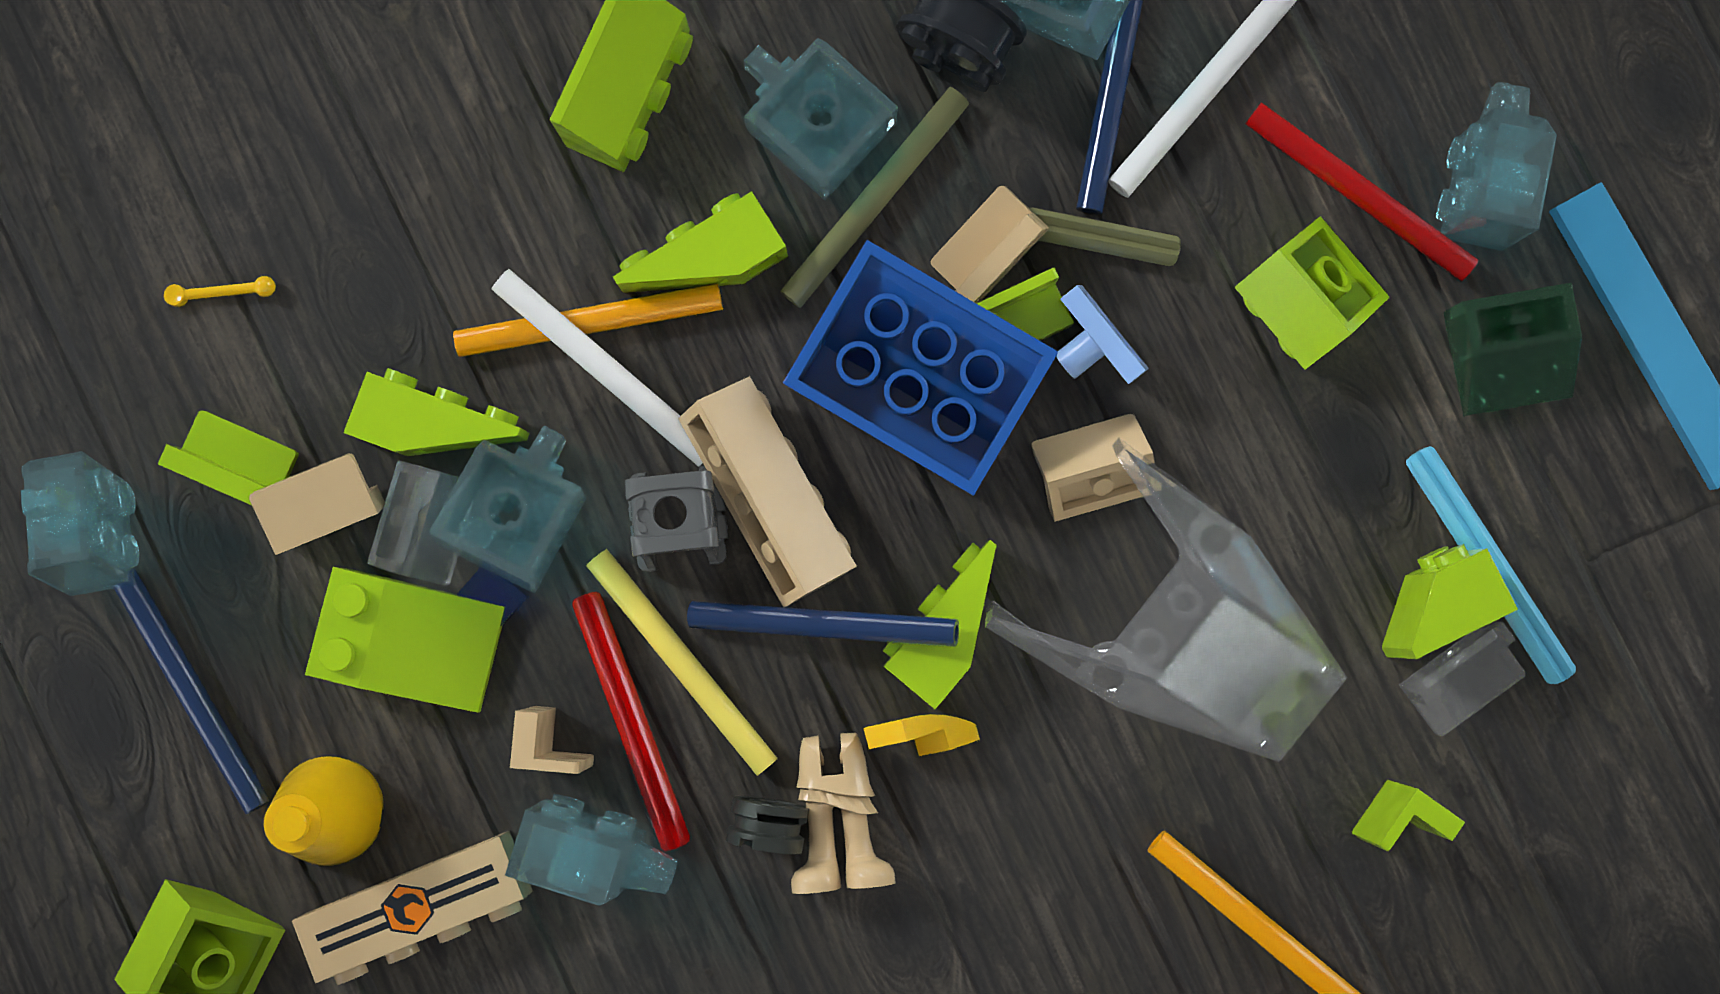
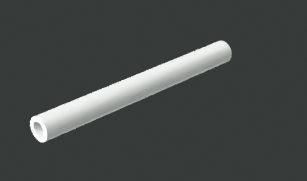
[1109,0,1297,198]
[491,269,703,467]

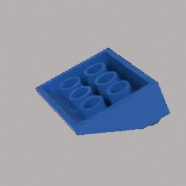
[783,240,1058,496]

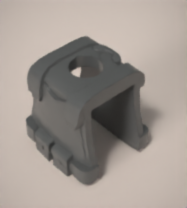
[625,466,728,572]

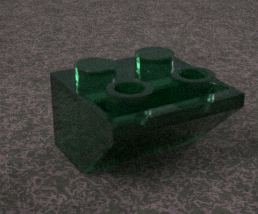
[1443,283,1582,417]

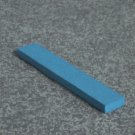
[1549,182,1720,490]

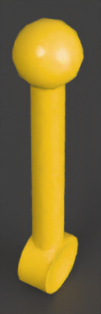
[164,276,276,307]

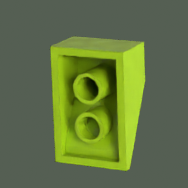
[305,567,507,713]

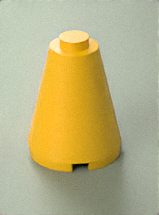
[264,756,384,866]

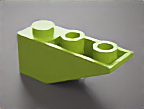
[613,191,788,293]
[343,368,530,456]
[883,540,996,709]

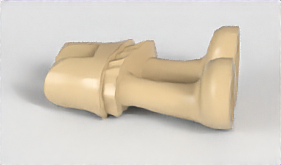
[791,733,896,894]

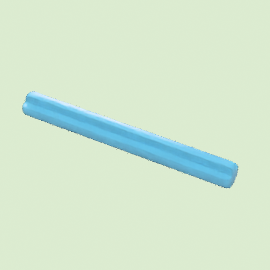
[1406,446,1576,684]

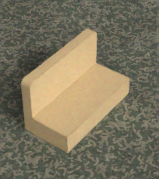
[931,186,1049,304]
[1032,414,1158,522]
[249,453,386,555]
[510,706,594,774]

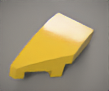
[864,714,980,756]

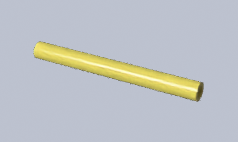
[586,549,778,776]

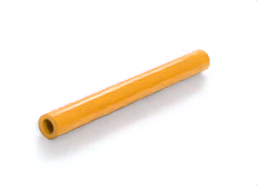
[453,283,723,357]
[1148,830,1361,994]

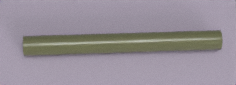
[780,87,969,308]

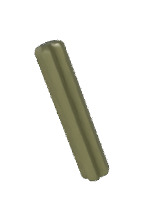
[1029,207,1181,266]

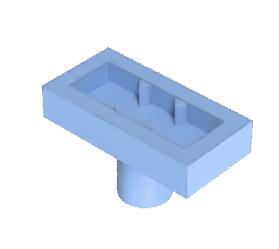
[1056,285,1149,384]

